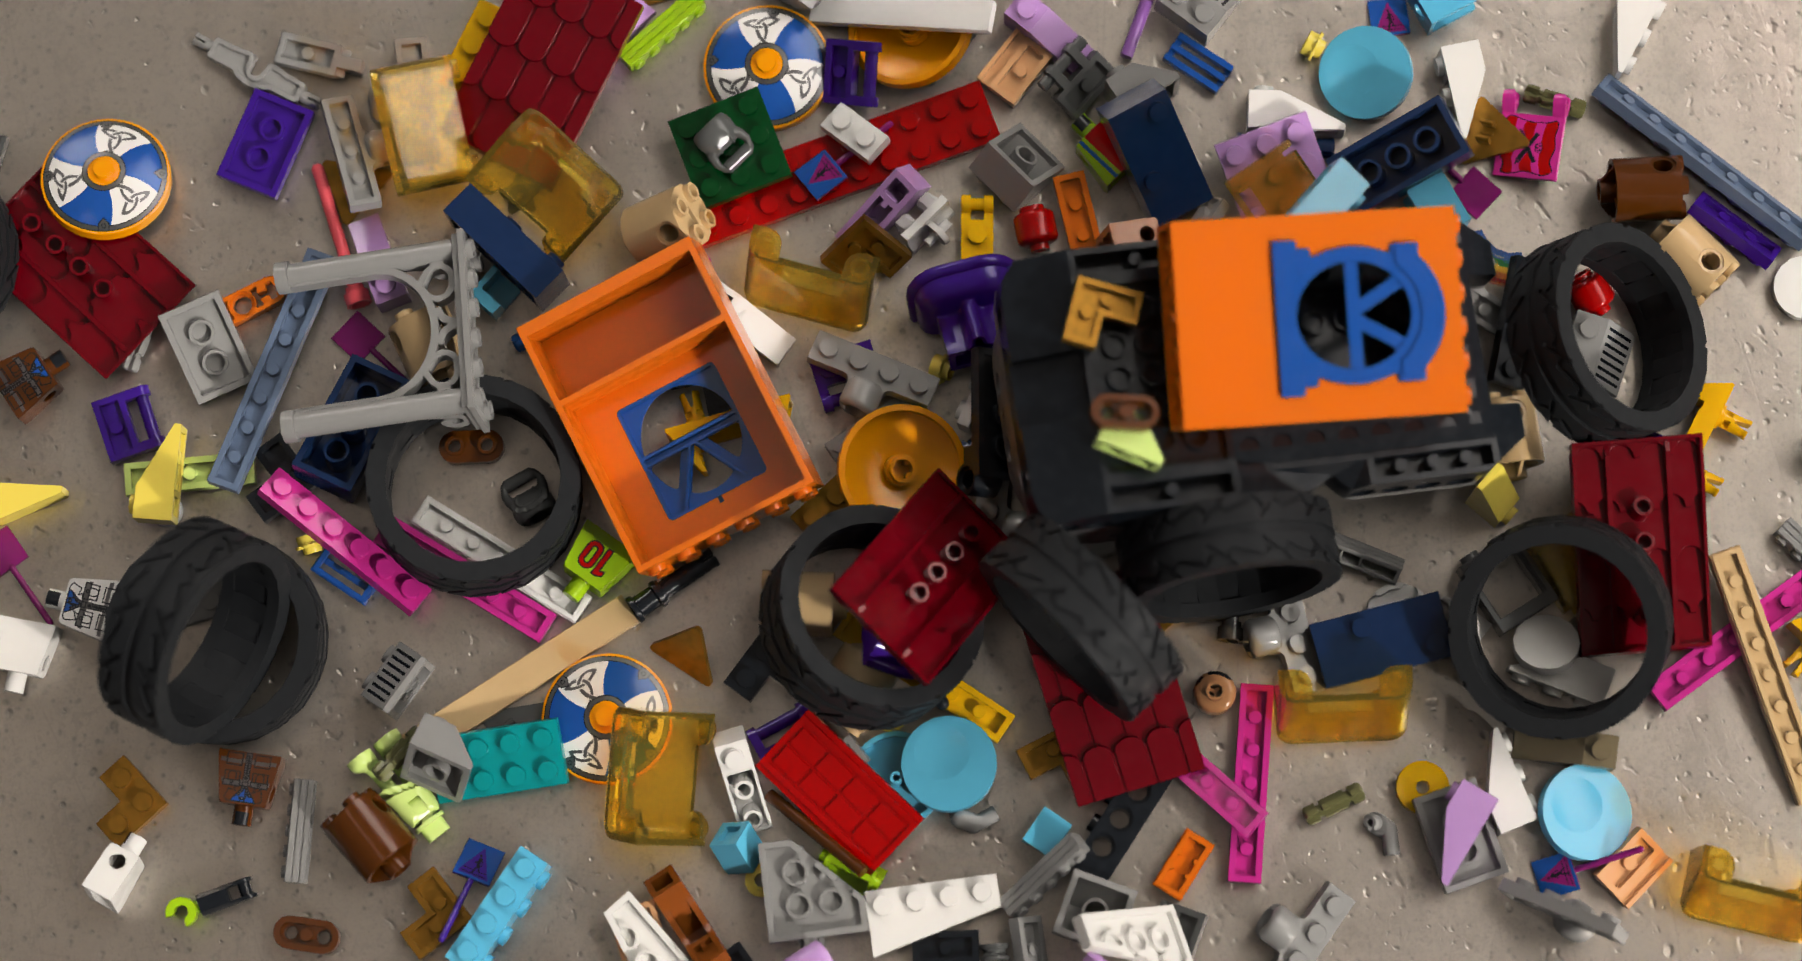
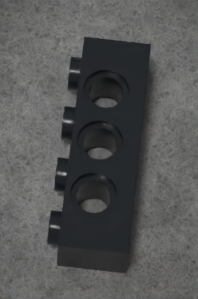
[1071,779,1173,880]

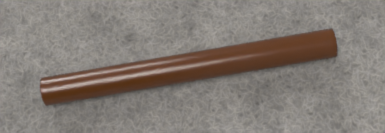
[765,789,868,877]

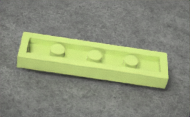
[124,454,257,498]

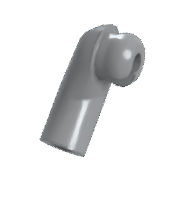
[949,806,1000,833]
[1363,812,1400,856]

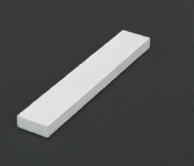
[809,0,997,34]
[410,495,593,624]

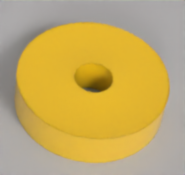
[1395,761,1449,814]

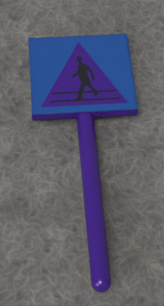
[439,838,505,942]

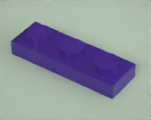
[1687,191,1782,270]

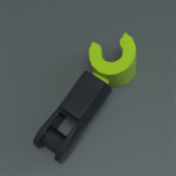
[165,876,258,927]

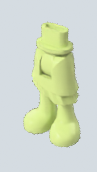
[347,728,451,844]

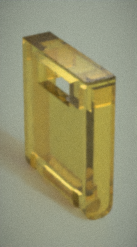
[1223,139,1316,217]

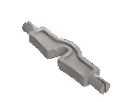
[192,32,323,111]

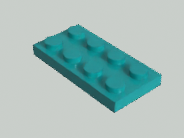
[437,717,570,804]

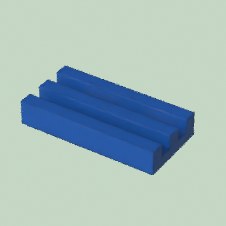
[1162,32,1234,95]
[310,548,376,606]

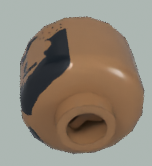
[1193,671,1236,716]

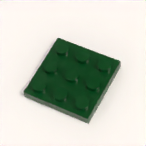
[667,86,793,209]

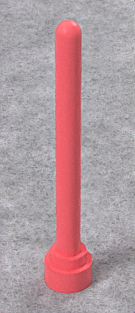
[311,163,372,310]

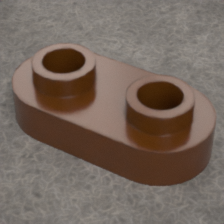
[1089,393,1160,432]
[439,430,505,465]
[273,915,341,954]

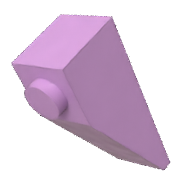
[1004,0,1093,75]
[835,164,932,239]
[348,213,412,313]
[1441,779,1499,886]

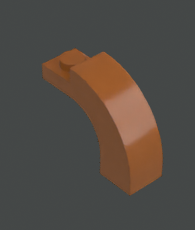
[643,864,732,961]

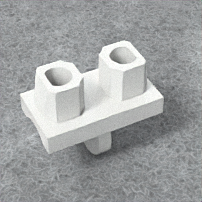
[895,192,955,254]

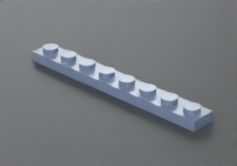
[1591,73,1802,251]
[207,247,334,495]

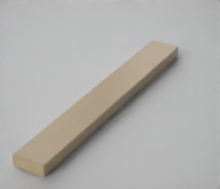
[1708,545,1802,806]
[401,595,639,739]

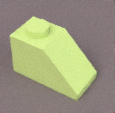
[1092,409,1164,473]

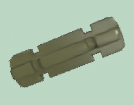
[1523,84,1586,118]
[372,726,417,782]
[1302,783,1366,826]

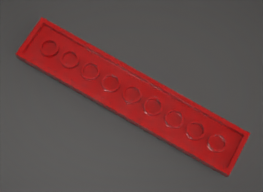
[702,80,1000,249]

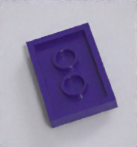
[216,88,316,201]

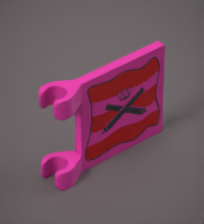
[1492,89,1571,182]

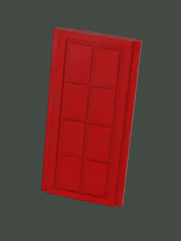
[755,710,925,875]

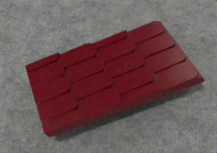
[441,0,644,193]
[6,167,196,379]
[1569,433,1712,658]
[828,468,1008,687]
[1022,570,1205,807]

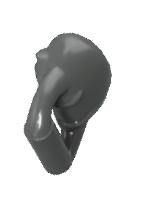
[693,112,754,173]
[501,467,556,526]

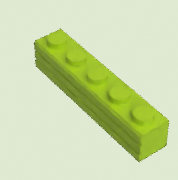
[619,0,706,72]

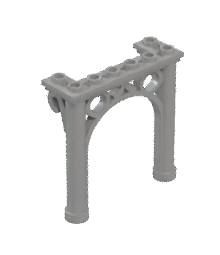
[273,228,494,444]

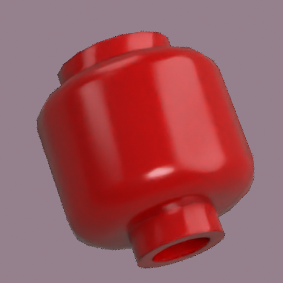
[1013,204,1058,254]
[1571,268,1615,316]

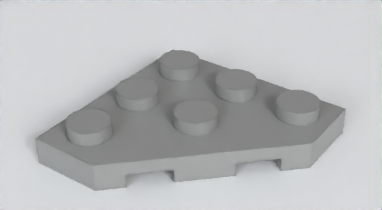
[758,839,869,944]

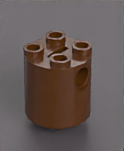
[1597,155,1689,223]
[320,787,418,883]

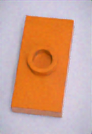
[1152,828,1215,902]

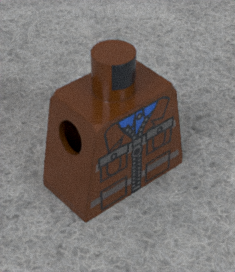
[0,347,71,425]
[219,748,287,827]

